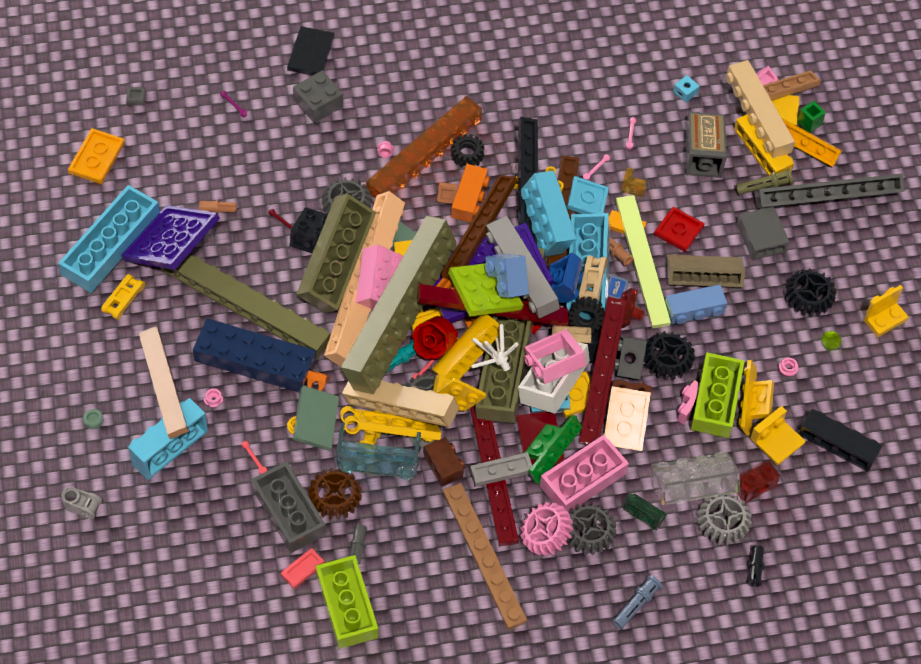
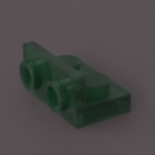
[623,493,667,531]

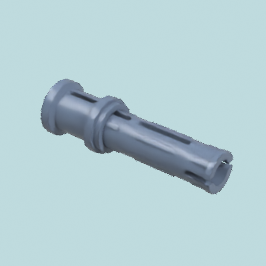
[612,575,663,630]

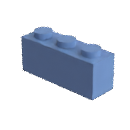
[665,285,727,324]

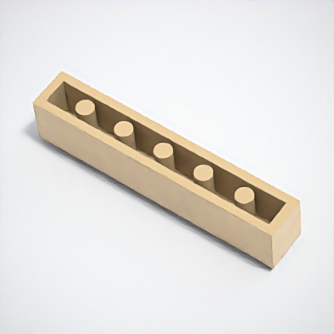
[726,60,795,159]
[342,380,459,427]

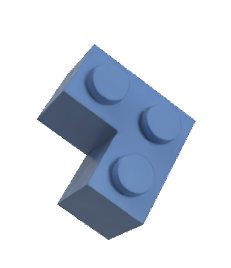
[485,254,529,298]

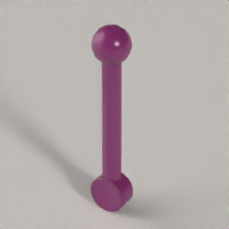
[220,91,247,117]

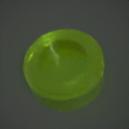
[821,331,841,351]

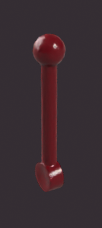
[268,209,293,229]

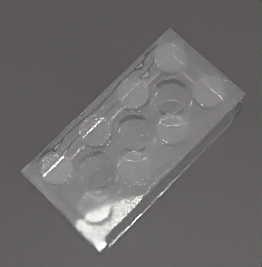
[651,452,740,505]

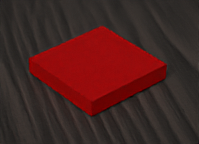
[654,207,705,253]

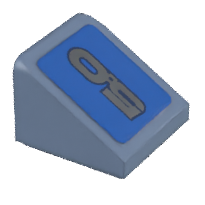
[608,275,629,300]

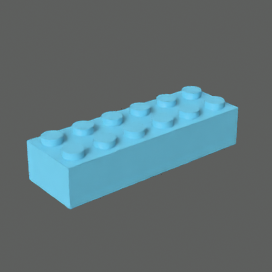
[58,185,160,293]
[567,213,611,322]

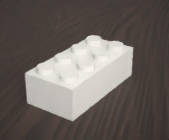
[518,342,590,414]

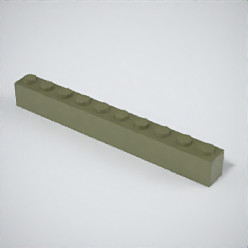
[161,254,330,360]

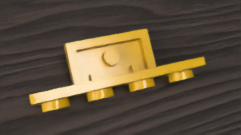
[739,360,774,436]

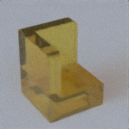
[621,167,647,197]

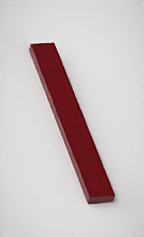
[418,284,569,326]
[579,297,627,445]
[469,404,519,547]

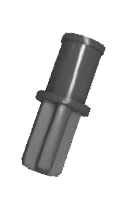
[350,525,367,565]

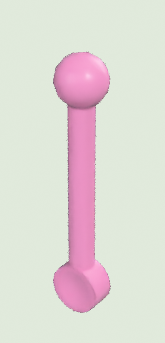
[626,117,636,150]
[583,154,610,181]

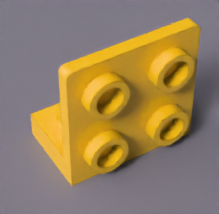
[864,285,909,338]
[433,374,486,412]
[750,406,805,465]

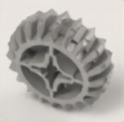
[697,492,752,546]

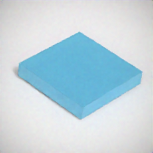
[566,176,609,214]

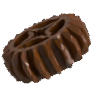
[308,467,362,520]

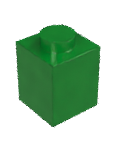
[797,101,826,133]

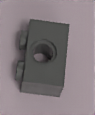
[614,335,647,379]

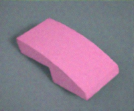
[678,380,698,425]

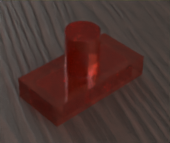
[621,288,644,328]

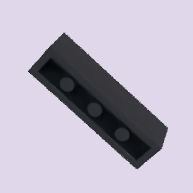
[799,409,883,472]

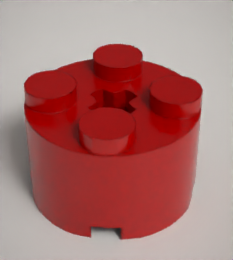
[412,316,458,359]

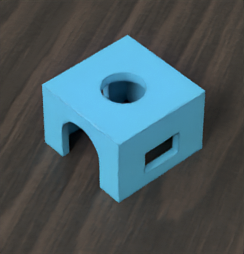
[673,75,700,103]

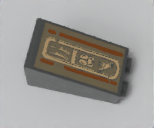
[685,112,727,178]

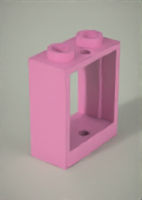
[524,329,586,384]

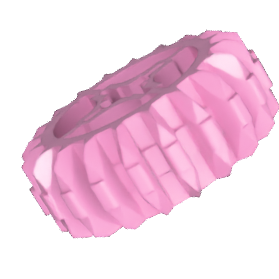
[520,502,574,557]

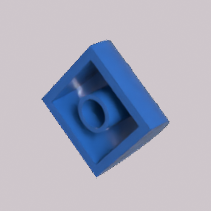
[549,253,583,303]

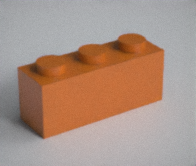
[451,164,490,223]

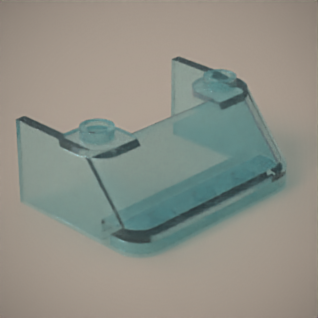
[336,423,421,480]

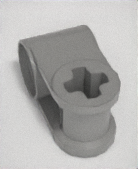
[61,487,103,519]

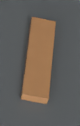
[763,70,821,101]

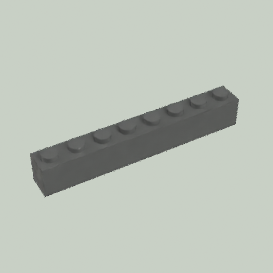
[754,173,905,209]

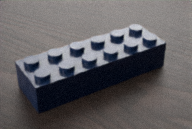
[192,318,317,393]

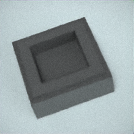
[126,87,146,106]

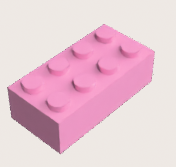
[540,435,629,512]

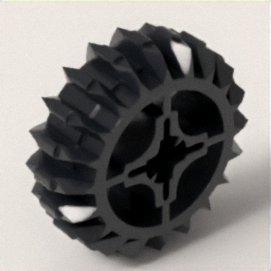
[785,268,836,317]
[644,331,695,381]

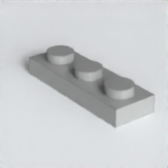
[470,452,532,486]

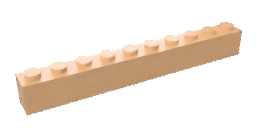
[324,191,405,367]

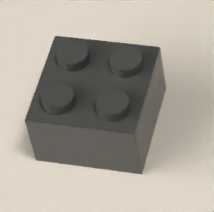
[293,70,343,123]

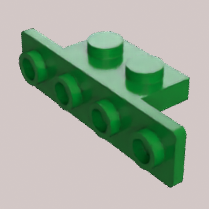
[525,415,582,484]

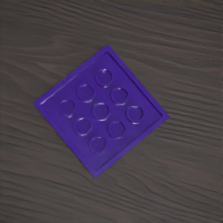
[121,205,220,270]

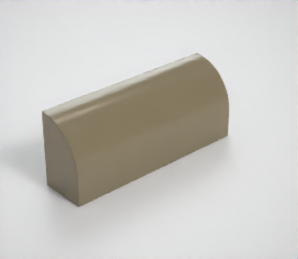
[667,255,745,287]

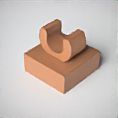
[437,182,458,204]

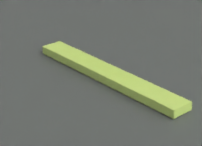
[616,195,671,329]

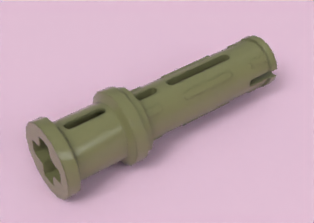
[736,168,793,195]

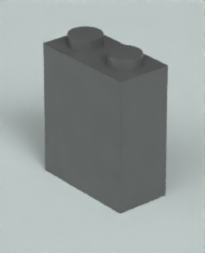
[737,206,790,261]

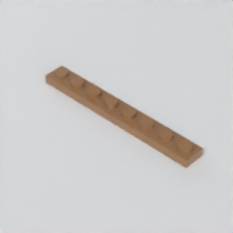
[443,483,527,631]

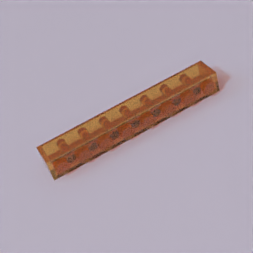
[366,96,482,199]

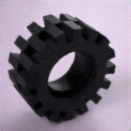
[451,134,484,168]
[569,296,604,333]

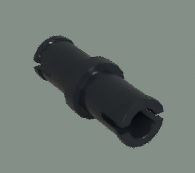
[748,545,765,587]

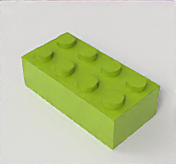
[691,352,745,438]
[315,555,379,649]

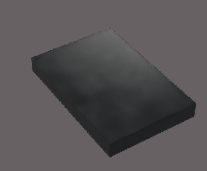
[287,26,335,76]

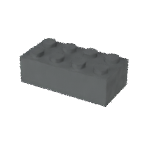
[251,461,326,553]

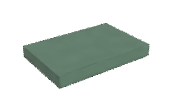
[293,385,339,451]

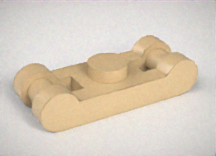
[579,256,608,301]

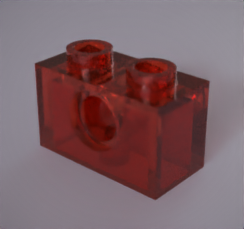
[733,460,781,504]

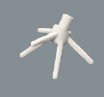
[471,324,519,371]

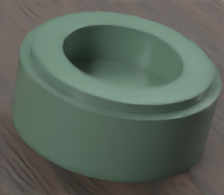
[83,409,104,430]

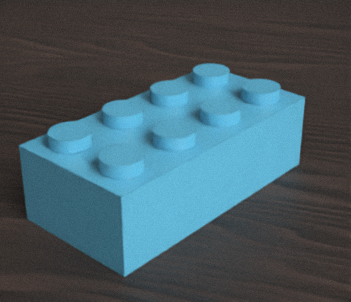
[521,171,576,257]
[128,398,208,480]

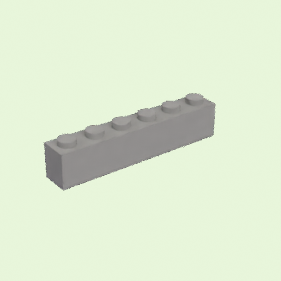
[486,216,560,319]

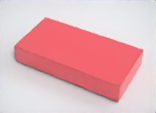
[281,548,325,589]

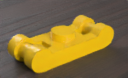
[101,274,146,320]

